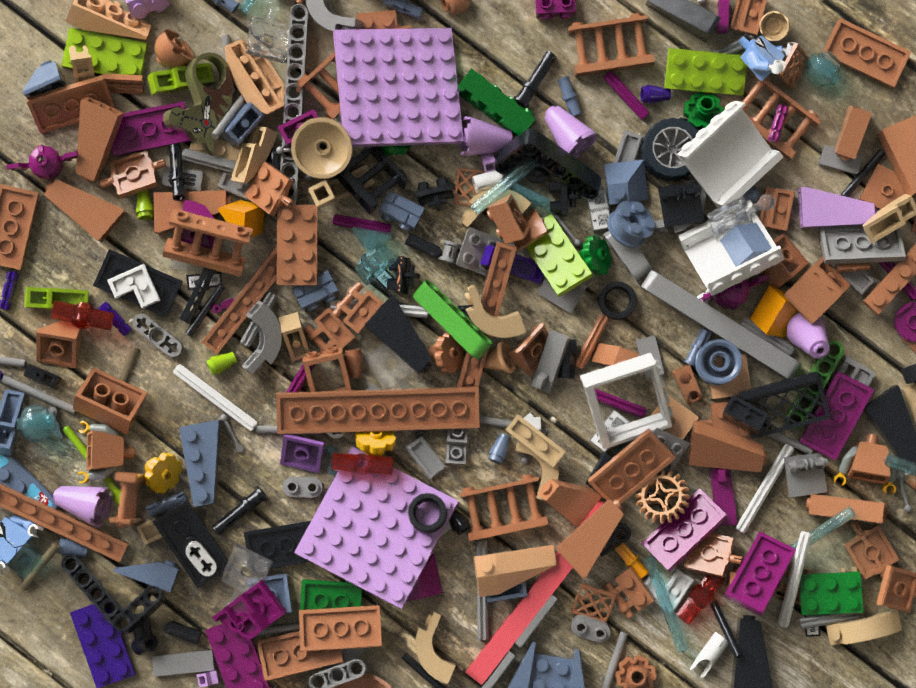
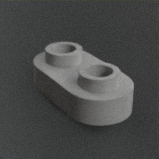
[282,477,323,498]
[571,614,610,643]

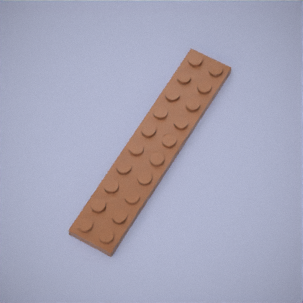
[276,387,480,434]

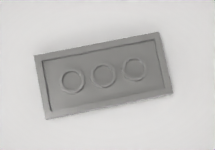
[819,225,906,264]

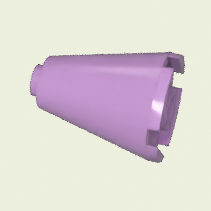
[544,106,597,159]
[459,116,515,156]
[786,312,829,359]
[53,486,112,527]

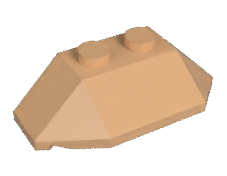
[224,39,285,114]

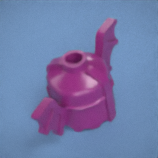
[6,145,79,181]
[701,274,770,311]

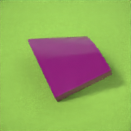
[212,579,287,640]

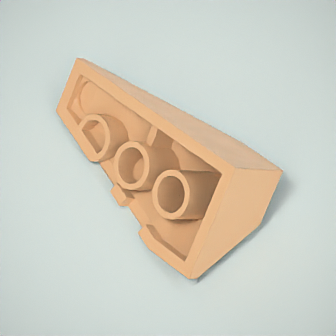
[65,0,151,40]
[473,545,557,597]

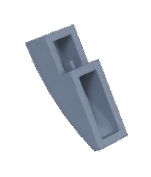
[0,389,25,456]

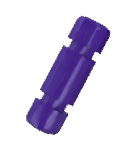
[0,271,19,310]
[99,302,132,336]

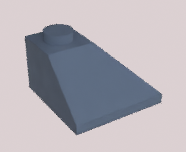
[22,60,67,98]
[604,160,648,205]

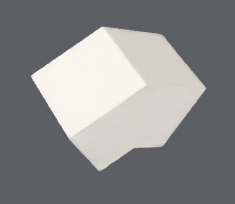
[524,413,541,430]

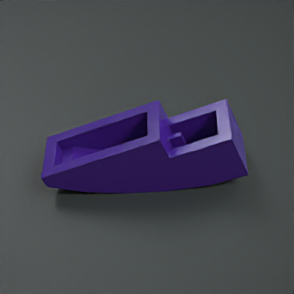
[480,245,543,284]

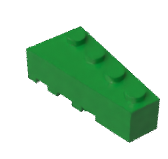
[457,68,536,137]

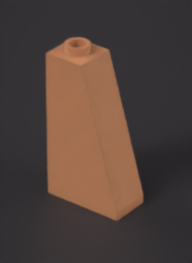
[76,97,125,182]
[877,115,916,198]
[43,179,127,243]
[153,190,232,235]
[688,421,767,472]
[806,494,888,524]
[555,499,624,579]

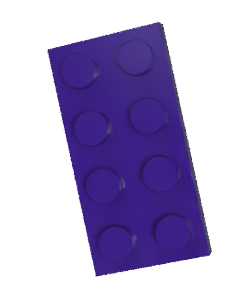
[70,604,136,688]

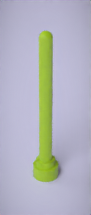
[63,426,121,507]

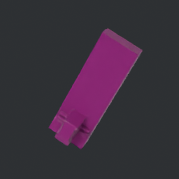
[709,467,737,527]

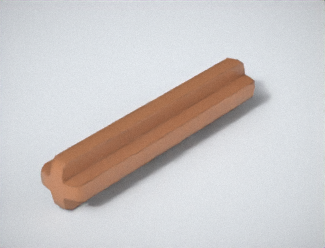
[575,314,609,370]

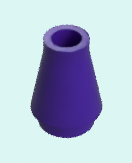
[640,84,671,104]

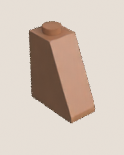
[834,105,872,161]
[591,343,639,367]
[538,479,602,527]

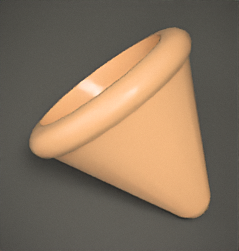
[484,341,516,373]

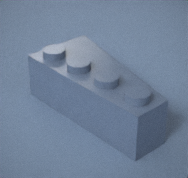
[179,420,221,507]

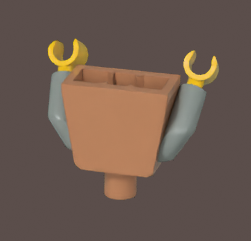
[77,421,134,484]
[833,434,897,494]

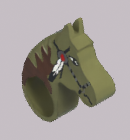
[163,52,233,154]

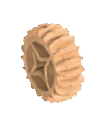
[635,469,690,524]

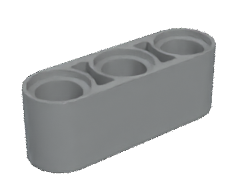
[603,230,653,282]
[309,658,368,688]

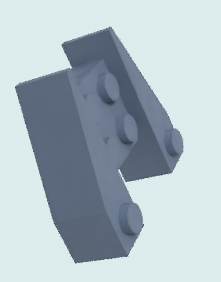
[507,641,585,688]

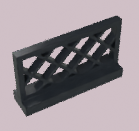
[739,371,831,439]

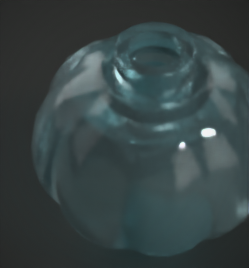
[804,51,841,87]
[16,404,55,442]

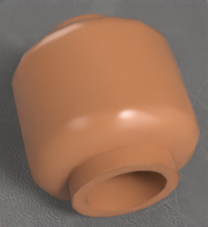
[441,0,472,15]

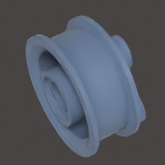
[607,201,655,248]
[695,339,742,385]

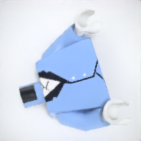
[738,33,798,81]
[0,515,43,576]

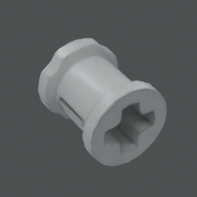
[439,240,461,265]

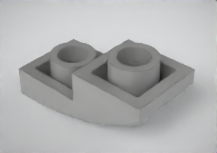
[445,428,468,467]

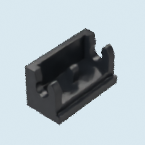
[723,395,769,437]

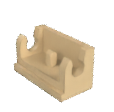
[69,46,95,83]

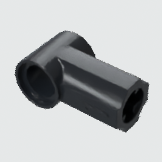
[557,339,577,378]
[600,523,631,557]
[132,613,158,655]

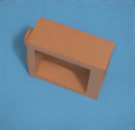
[303,346,352,392]

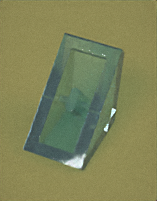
[352,227,393,256]
[355,245,397,285]
[9,543,43,580]

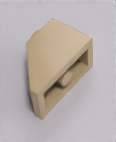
[279,312,310,362]

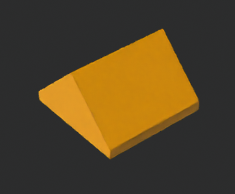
[218,200,265,238]
[750,285,799,338]

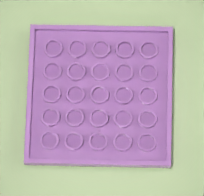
[333,28,464,147]
[294,446,459,610]

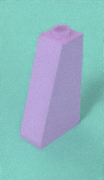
[798,187,878,229]

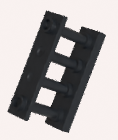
[321,144,408,215]

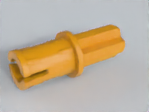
[615,543,649,579]

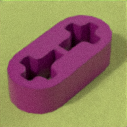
[716,0,730,34]

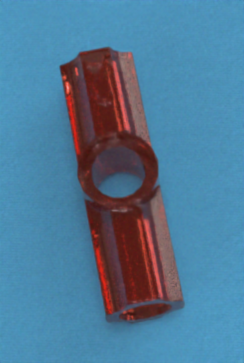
[51,301,115,331]
[331,453,394,475]
[675,574,727,625]

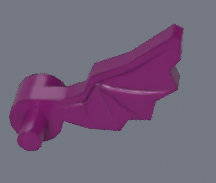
[211,298,234,313]

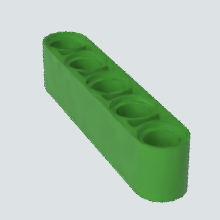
[413,280,492,359]
[784,341,844,430]

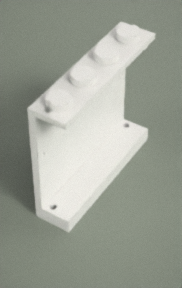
[677,101,783,211]
[678,200,784,296]

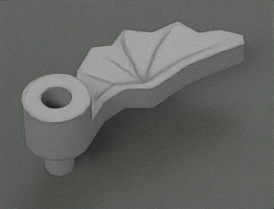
[48,406,64,439]

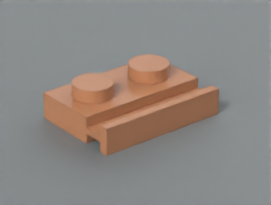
[729,0,767,37]
[759,186,795,232]

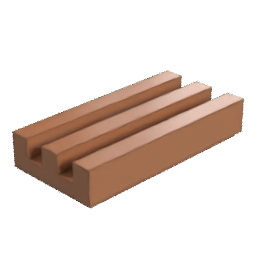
[102,74,144,94]

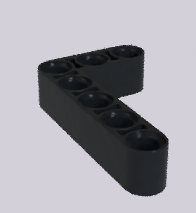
[495,129,602,199]
[61,555,166,635]

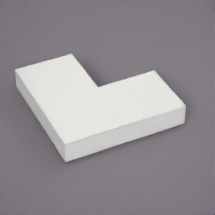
[107,264,161,309]
[644,569,694,614]

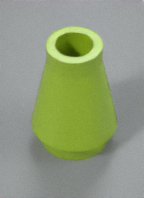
[135,190,154,220]
[206,352,237,376]

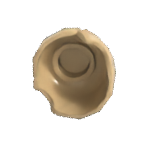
[759,11,790,41]

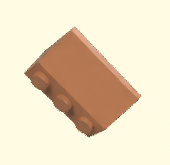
[73,367,148,434]

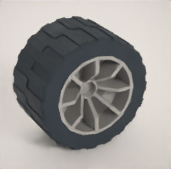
[640,118,699,182]

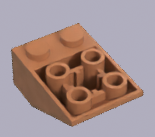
[784,256,850,324]

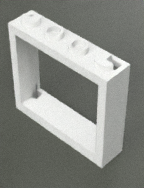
[581,353,673,450]

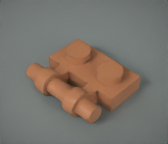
[332,282,384,334]
[304,307,356,352]
[604,566,656,618]

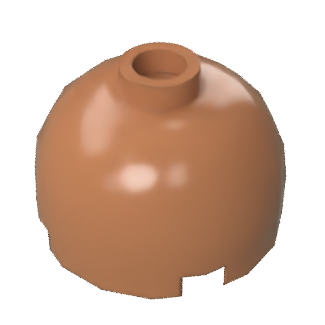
[155,28,194,68]

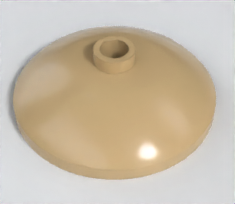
[291,117,352,179]

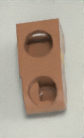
[671,364,703,405]

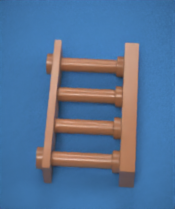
[567,13,655,77]
[296,51,341,120]
[742,75,821,162]
[162,208,253,277]
[109,472,145,528]
[459,474,548,541]

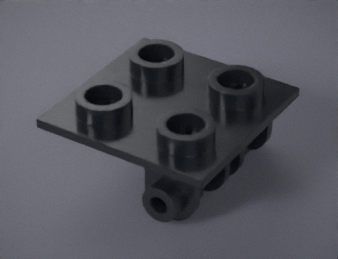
[658,182,704,227]

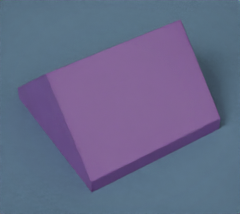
[280,434,326,473]

